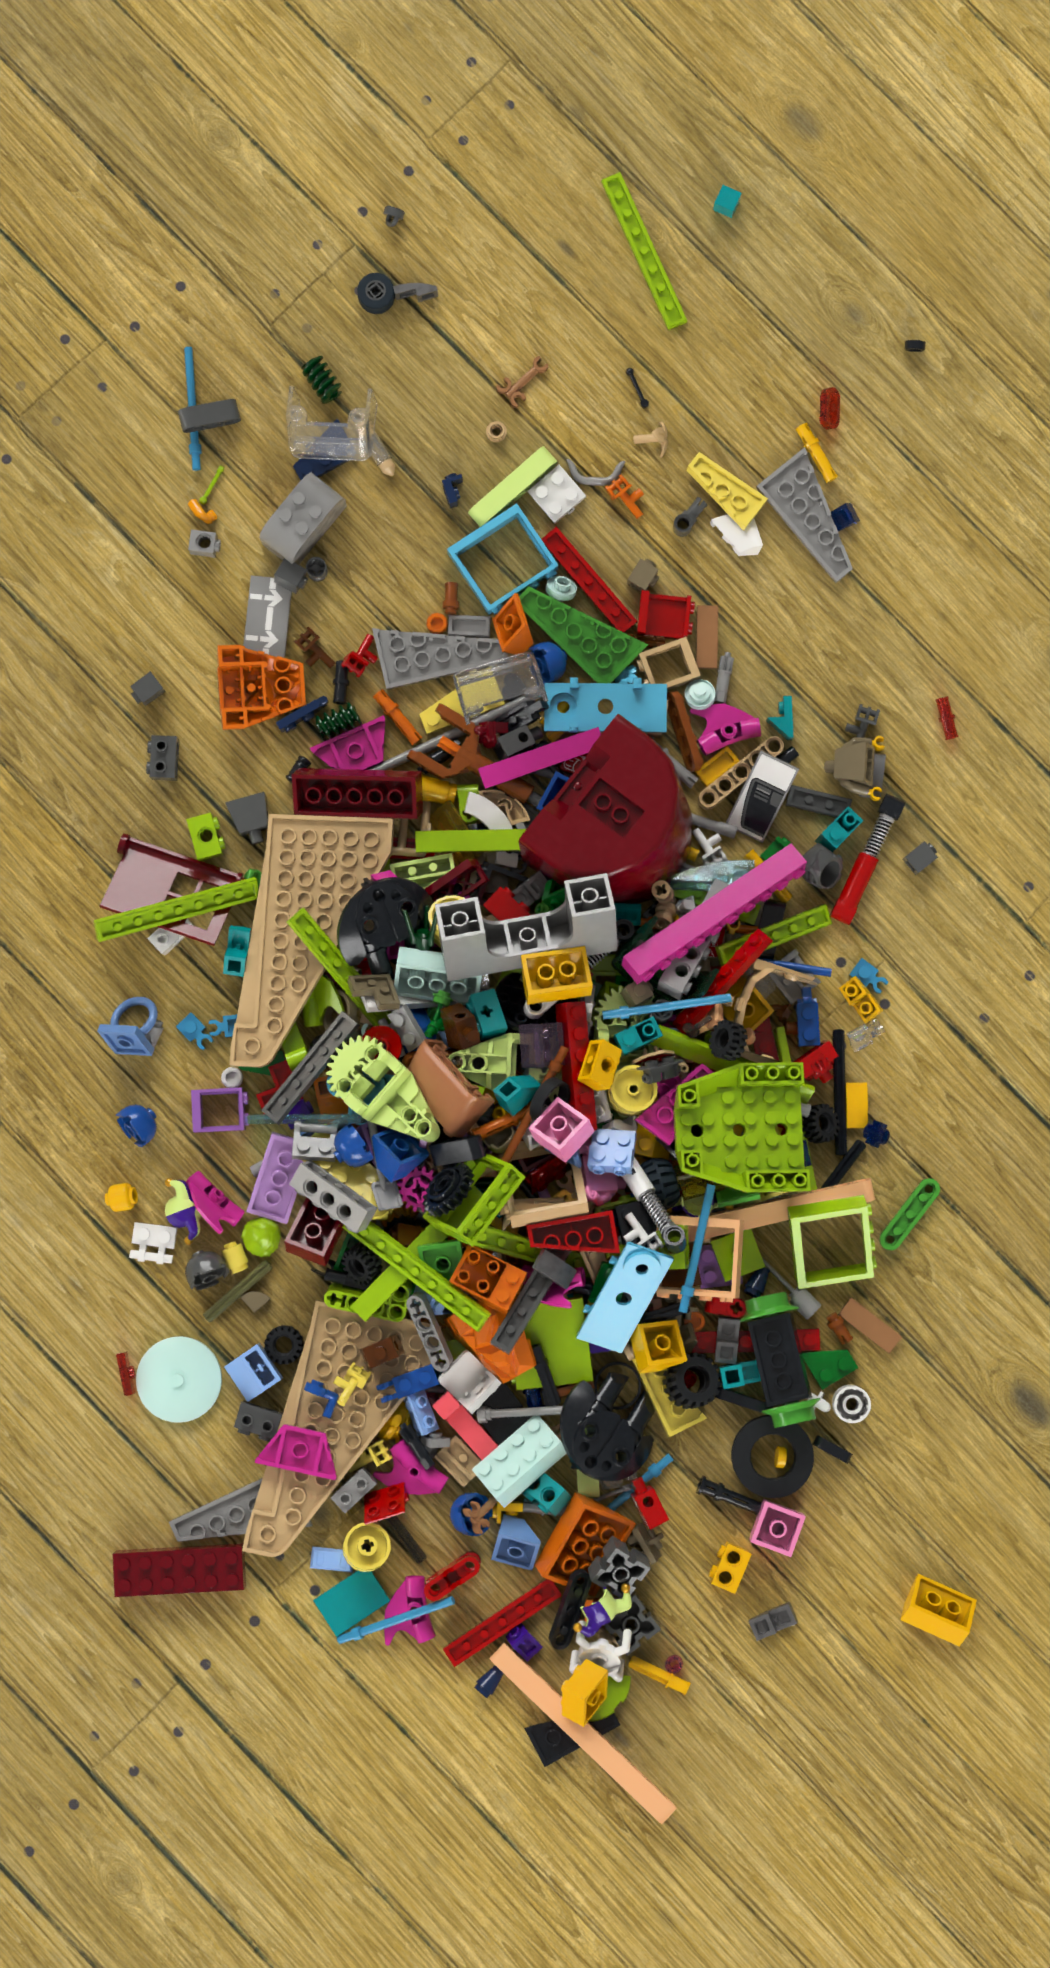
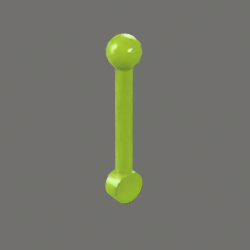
[199,465,224,505]

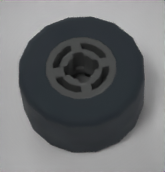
[357,272,395,314]

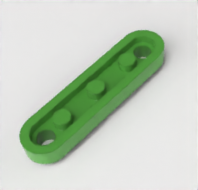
[879,1178,940,1250]

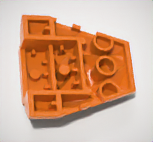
[217,645,306,730]
[444,1300,537,1384]

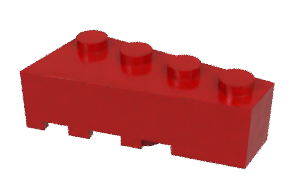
[527,1210,620,1254]

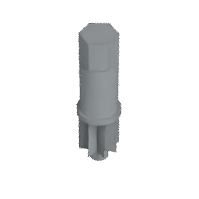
[714,652,734,703]

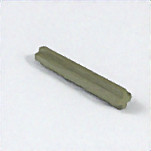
[203,1260,273,1322]

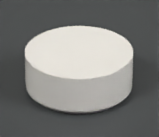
[221,1067,243,1088]

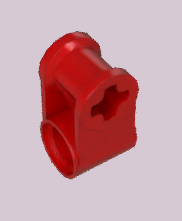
[704,1297,746,1318]

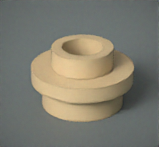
[486,421,507,442]

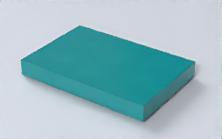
[313,1571,391,1637]

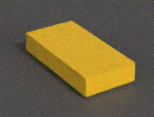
[694,746,739,787]

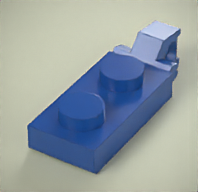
[796,987,820,1047]

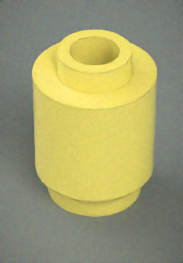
[222,1241,249,1274]

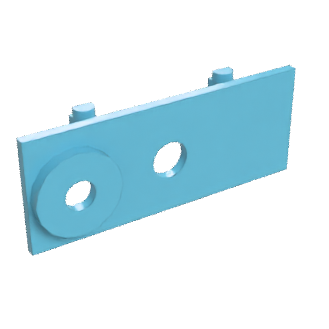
[544,677,667,733]
[576,1242,674,1353]

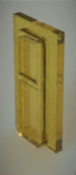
[429,800,484,865]

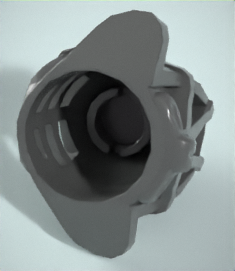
[802,843,843,889]

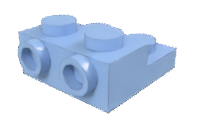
[587,1129,637,1176]

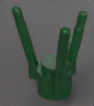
[403,905,437,950]

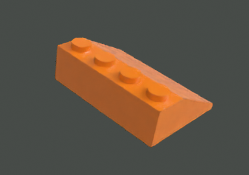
[534,1492,636,1597]

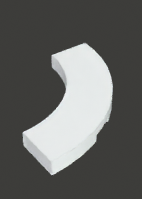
[464,792,518,868]

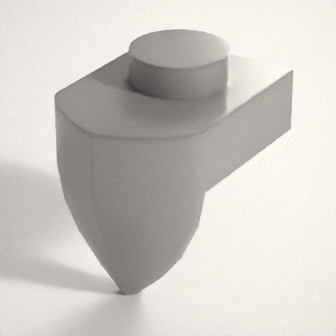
[421,1432,450,1459]

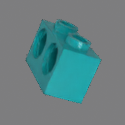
[522,1473,572,1517]

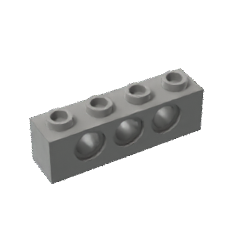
[289,1160,377,1233]

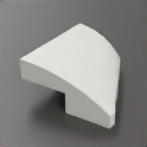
[710,514,763,556]

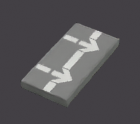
[243,575,292,658]

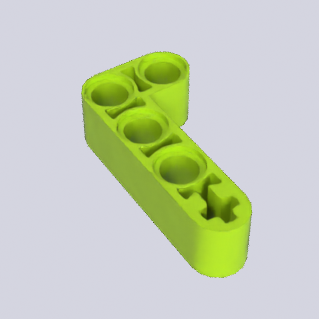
[282,1022,309,1072]
[324,1279,413,1322]

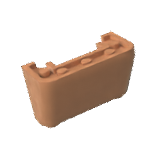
[407,1039,495,1138]

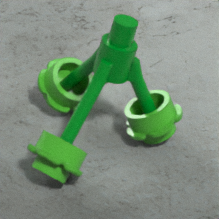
[424,990,453,1038]

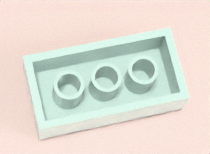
[394,946,482,1005]
[472,1416,567,1508]

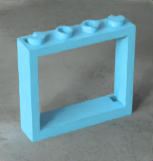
[447,503,559,615]

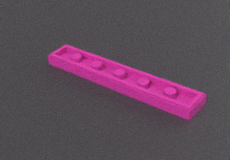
[478,727,601,789]

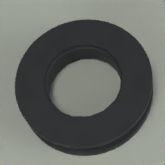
[731,1415,814,1498]

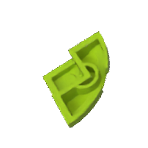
[589,1675,631,1722]

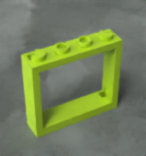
[422,1154,525,1247]
[787,1195,877,1289]

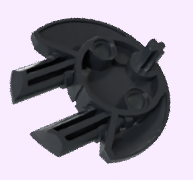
[337,877,434,979]
[560,1372,655,1482]

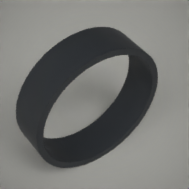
[530,1077,571,1120]
[594,1362,641,1410]

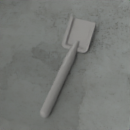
[367,1121,403,1211]

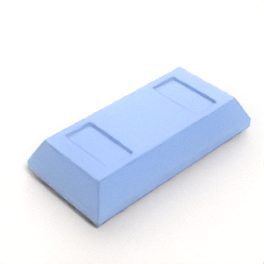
[310,1546,353,1573]

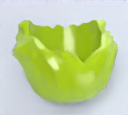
[241,1217,281,1258]

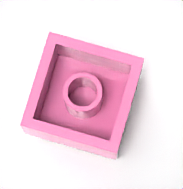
[529,1097,595,1163]
[749,1499,806,1557]

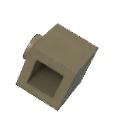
[627,558,659,592]
[620,981,654,1007]

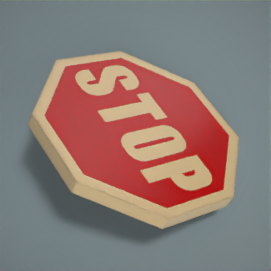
[631,1046,675,1066]

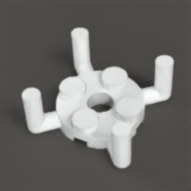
[569,1620,632,1682]

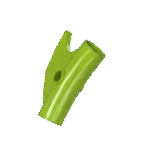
[302,974,345,1027]

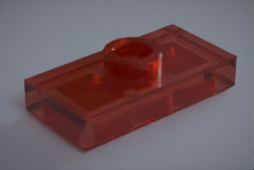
[116,1351,136,1396]

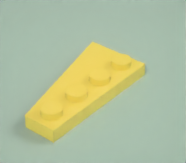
[687,452,768,531]
[419,666,505,735]

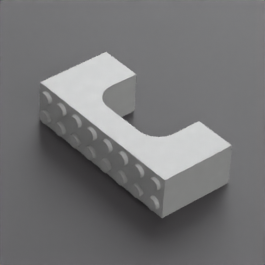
[435,873,617,981]

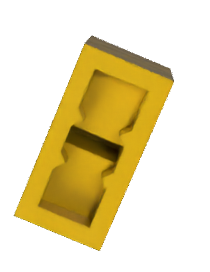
[708,1541,752,1594]

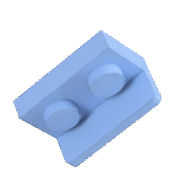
[404,1390,439,1436]

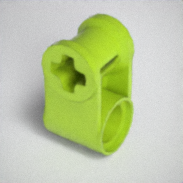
[457,784,479,824]

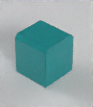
[713,185,742,218]

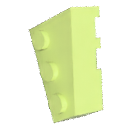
[389,853,455,906]

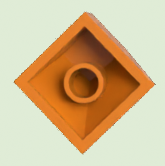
[492,593,534,656]

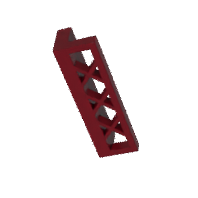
[403,859,489,905]

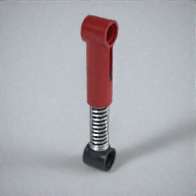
[830,793,906,925]

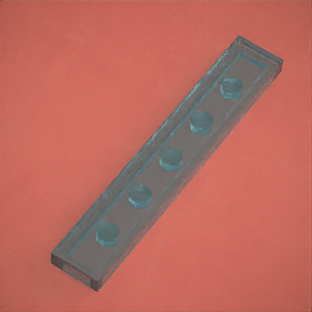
[245,1113,367,1124]

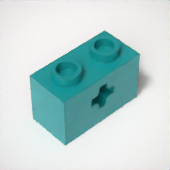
[466,989,508,1041]

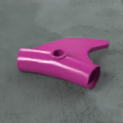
[690,703,761,756]
[186,1171,245,1234]
[521,1265,586,1308]
[373,1439,449,1495]
[384,1575,436,1646]

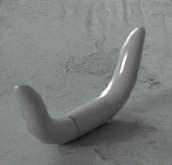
[566,459,625,486]

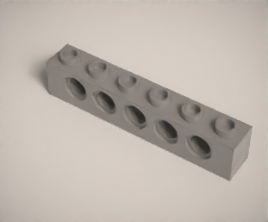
[657,878,729,1000]

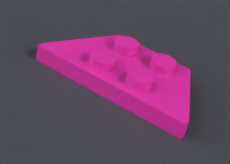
[310,715,385,770]
[255,1424,337,1480]

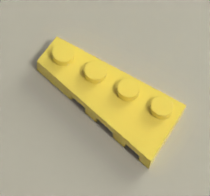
[632,1358,707,1437]

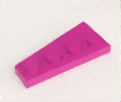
[634,1064,714,1146]

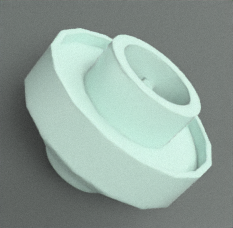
[546,576,577,602]
[685,679,716,710]

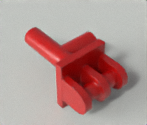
[341,634,378,678]

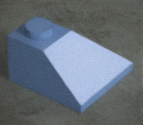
[491,1514,541,1571]

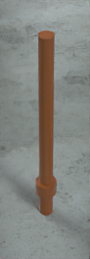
[501,1045,569,1163]

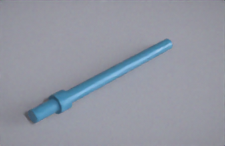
[184,347,202,471]
[602,993,732,1020]
[679,1184,715,1313]
[606,1453,674,1511]
[337,1596,455,1644]

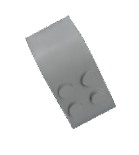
[259,472,347,565]

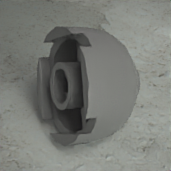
[185,1250,229,1290]

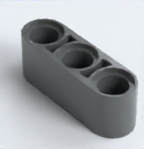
[177,399,241,433]

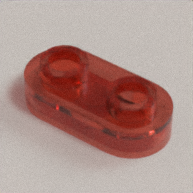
[819,387,840,430]

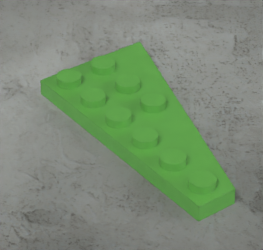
[519,586,648,683]

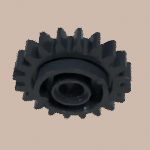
[422,1162,475,1217]

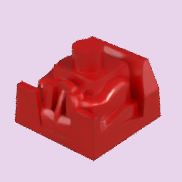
[793,1040,838,1084]

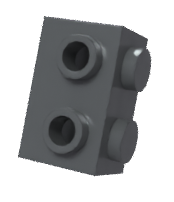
[146,735,179,781]
[234,1401,283,1442]

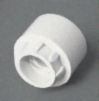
[832,1385,871,1423]

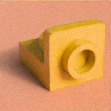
[492,1501,523,1524]

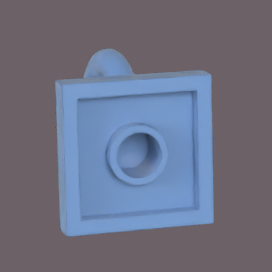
[97,997,158,1056]

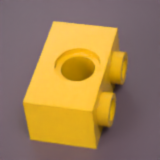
[577,1039,622,1091]

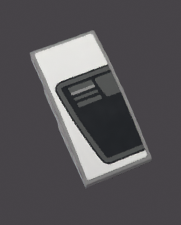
[726,750,799,843]

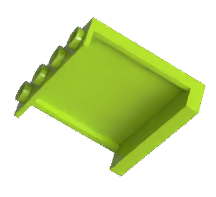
[512,1293,593,1390]

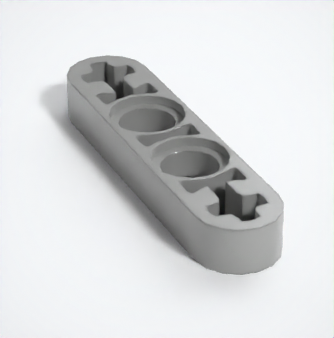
[406,1292,453,1372]

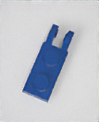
[376,1364,439,1403]

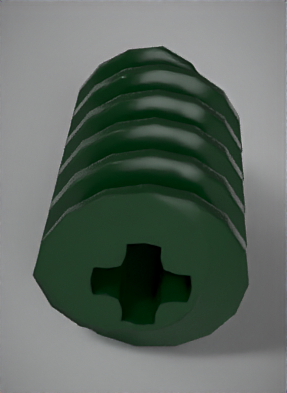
[301,356,342,404]
[316,702,363,741]

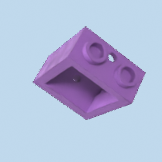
[191,1087,249,1133]

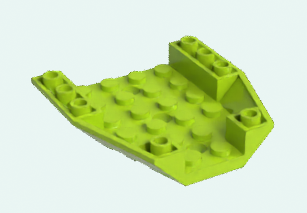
[673,1062,811,1193]

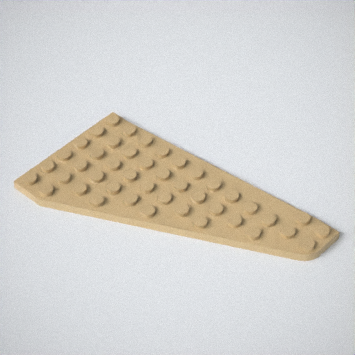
[229,814,395,1068]
[242,1300,442,1557]

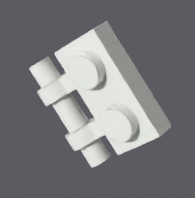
[129,1222,177,1265]

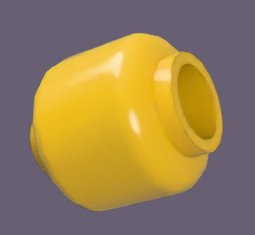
[105,1183,138,1212]

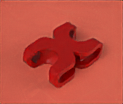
[424,1551,481,1601]

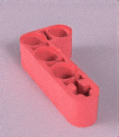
[432,1391,498,1460]

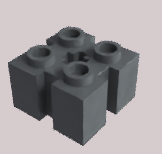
[588,1536,651,1599]
[604,1591,661,1656]

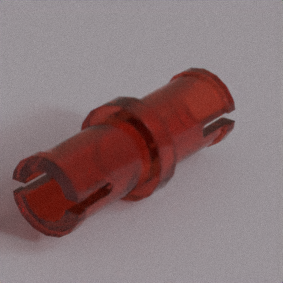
[935,696,959,740]

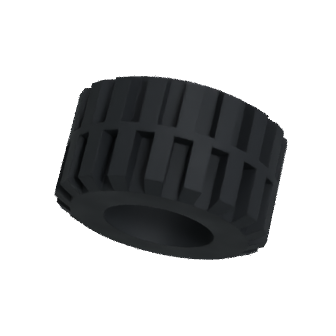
[662,1353,722,1409]

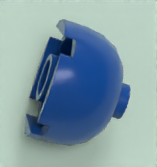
[528,642,567,685]
[116,1104,157,1147]
[333,1123,374,1168]
[450,1493,493,1536]

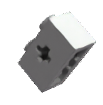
[331,1466,378,1513]

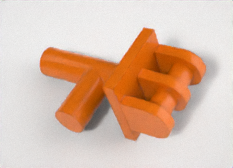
[604,474,644,519]

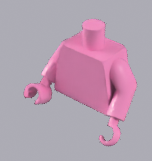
[579,1139,626,1206]

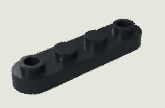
[548,1569,592,1650]

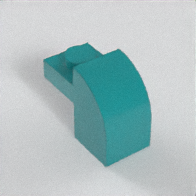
[223,925,251,977]
[719,1360,761,1389]

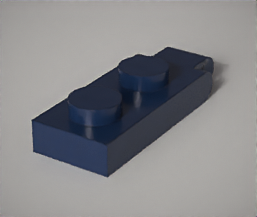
[276,696,329,733]

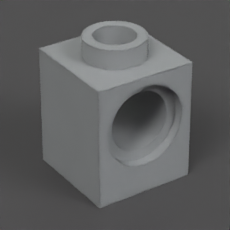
[188,529,221,558]

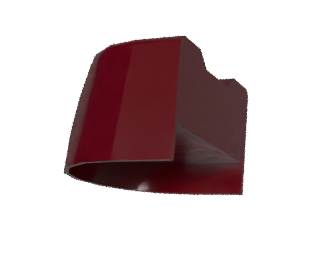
[518,714,693,904]

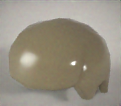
[483,1126,515,1154]

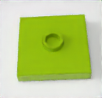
[710,1229,765,1282]

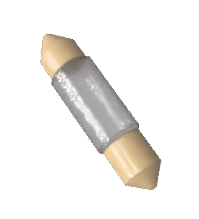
[356,419,395,476]

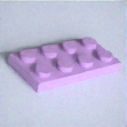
[246,1132,303,1224]

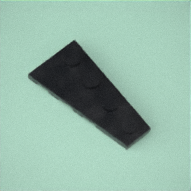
[524,1713,621,1767]

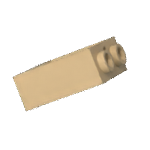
[636,637,701,691]

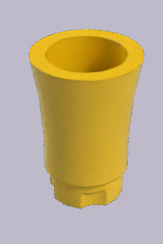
[422,774,457,805]

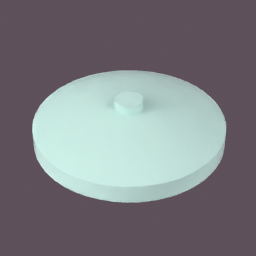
[136,1336,222,1423]

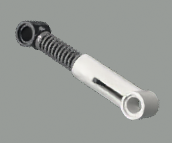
[524,919,634,1019]
[622,1157,687,1253]

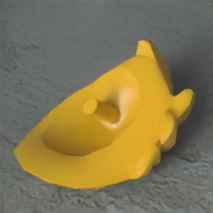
[378,1401,410,1443]

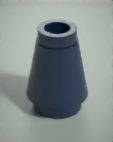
[744,1267,770,1298]
[474,1665,504,1698]

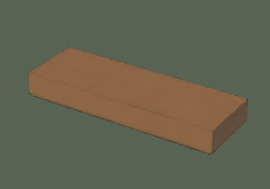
[696,605,718,669]
[838,1297,902,1354]

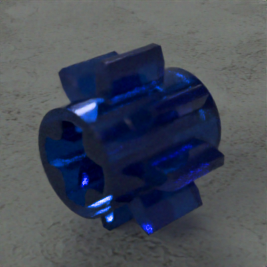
[863,1120,890,1148]

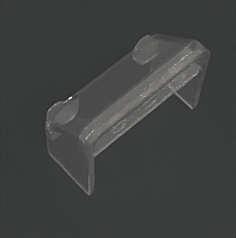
[286,386,377,461]
[453,652,548,725]

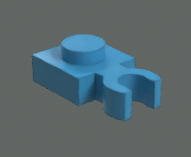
[849,958,888,994]
[176,1012,214,1050]
[208,1014,237,1037]

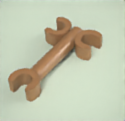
[496,356,548,409]
[463,1496,498,1534]

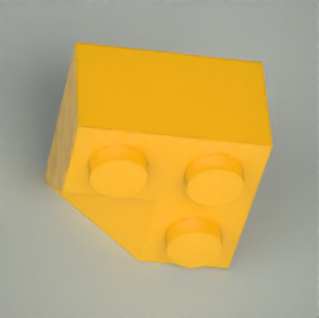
[630,1320,687,1374]
[561,1659,608,1727]

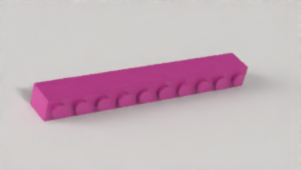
[622,844,807,984]

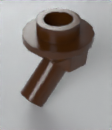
[770,1004,793,1022]

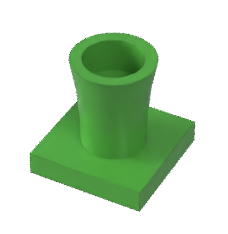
[417,1239,464,1281]

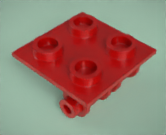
[524,1157,567,1195]
[364,1482,410,1525]

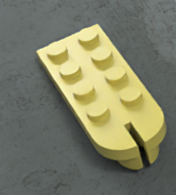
[302,1123,393,1220]

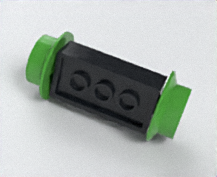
[740,1292,821,1428]

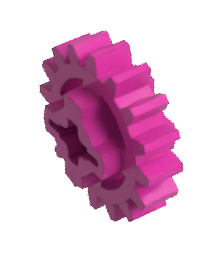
[397,1165,435,1212]

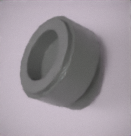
[383,206,405,227]

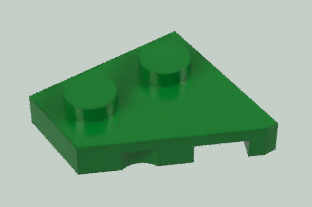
[802,1349,858,1390]

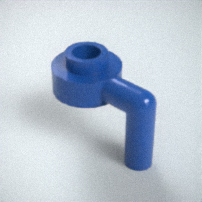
[304,1379,339,1418]

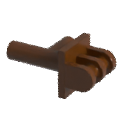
[293,627,335,669]

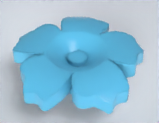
[615,665,638,684]

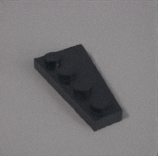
[614,1201,656,1272]

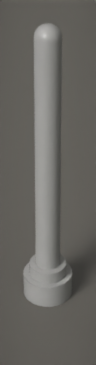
[477,1406,563,1423]

